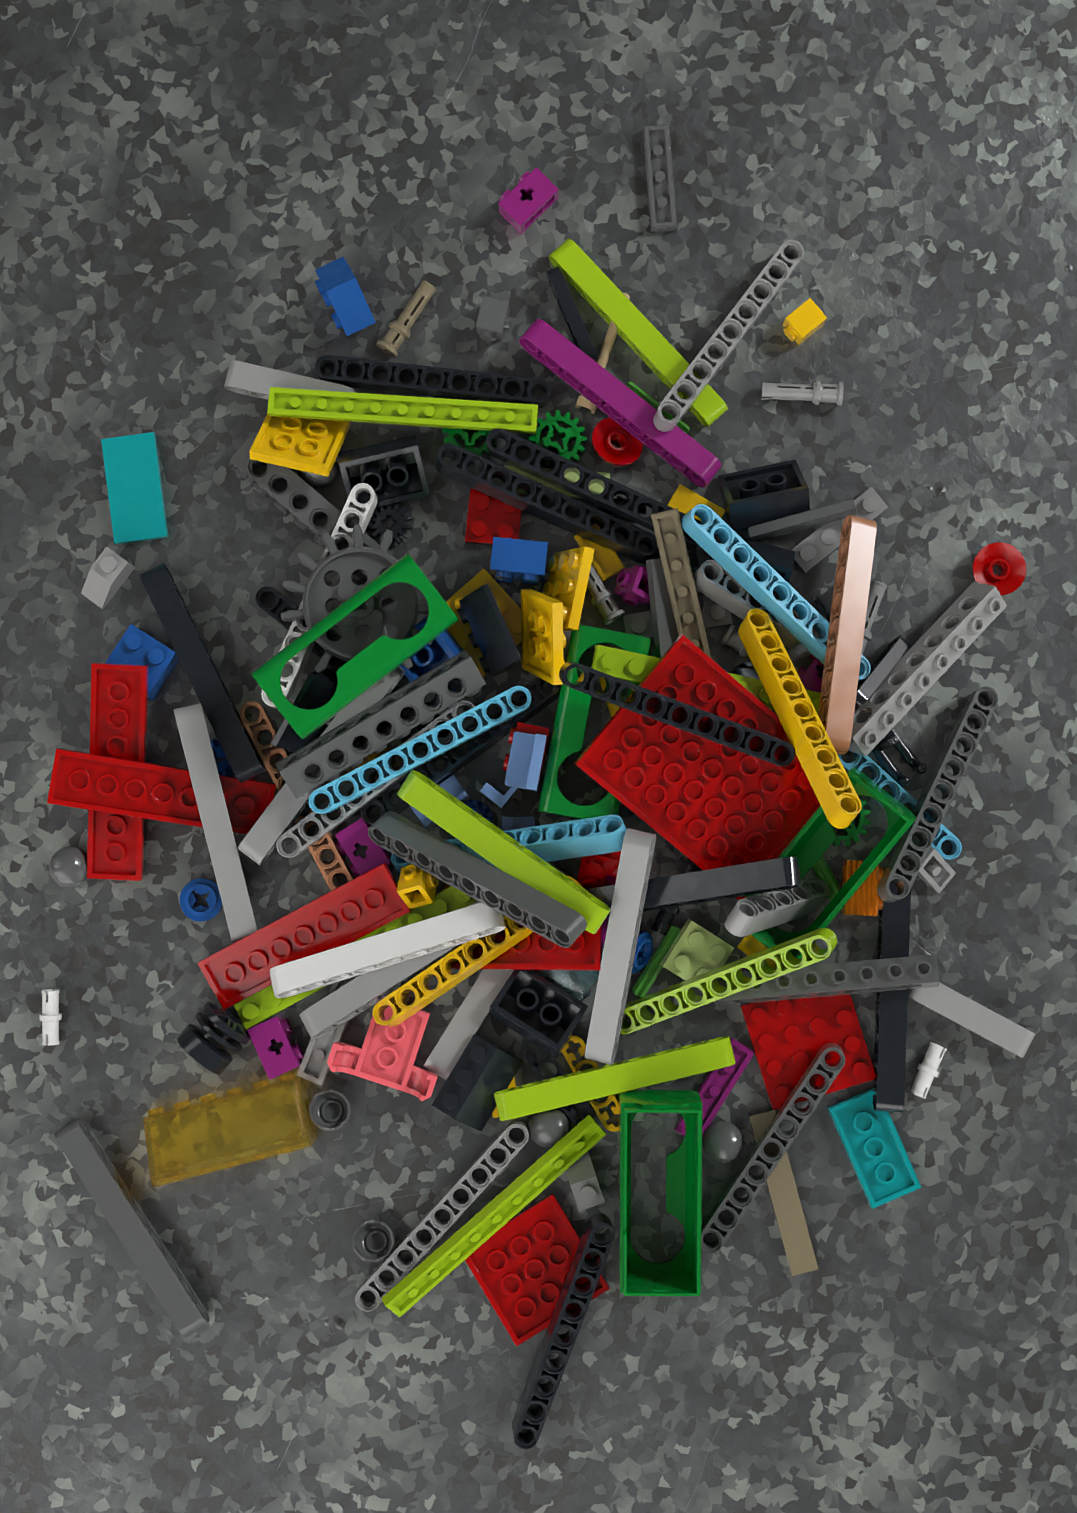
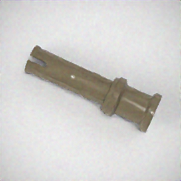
[376,280,436,358]

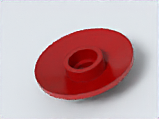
[592,417,643,466]
[972,542,1027,596]

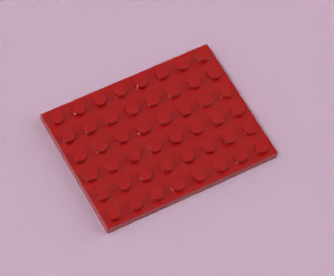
[574,634,821,900]

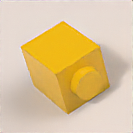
[782,298,827,345]

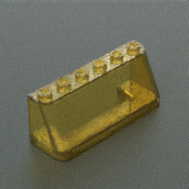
[143,1072,318,1187]

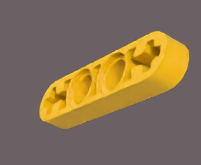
[562,1035,619,1132]

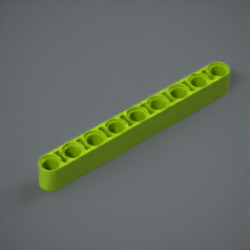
[548,238,728,427]
[397,770,611,934]
[620,928,837,1034]
[494,1036,736,1121]

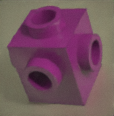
[614,565,650,606]

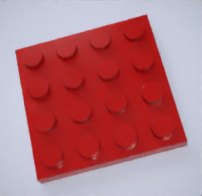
[740,994,876,1110]
[465,1193,610,1347]

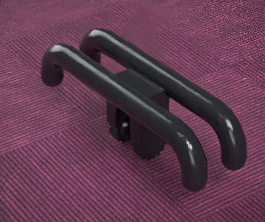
[872,727,927,787]

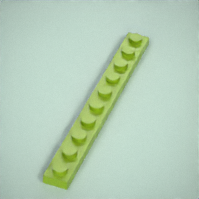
[267,387,538,434]
[591,645,821,714]
[234,886,477,1029]
[381,1115,606,1317]

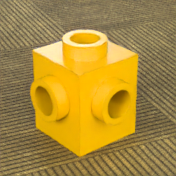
[397,864,439,909]

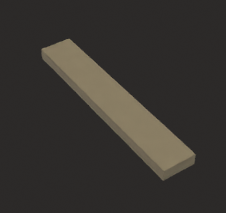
[651,508,712,659]
[748,1109,818,1276]

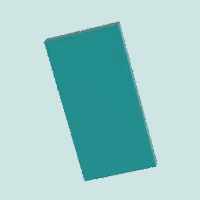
[101,432,169,545]
[827,1087,922,1209]

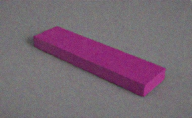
[674,1037,755,1136]

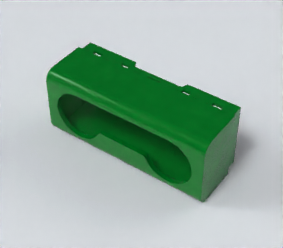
[251,553,459,739]
[538,625,651,820]
[745,767,917,959]
[619,1090,702,1296]

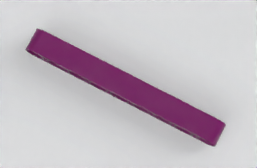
[519,319,722,488]

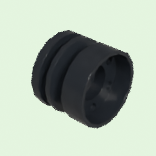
[177,1002,251,1075]

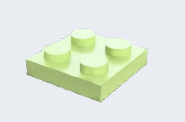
[660,919,734,990]

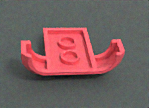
[327,1002,438,1101]

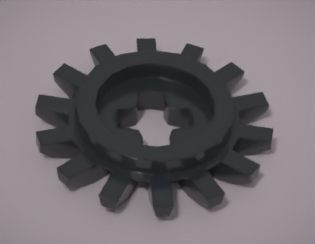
[366,502,413,547]

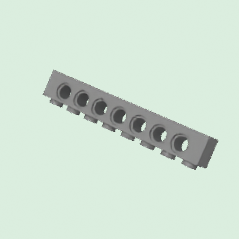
[848,582,1007,757]

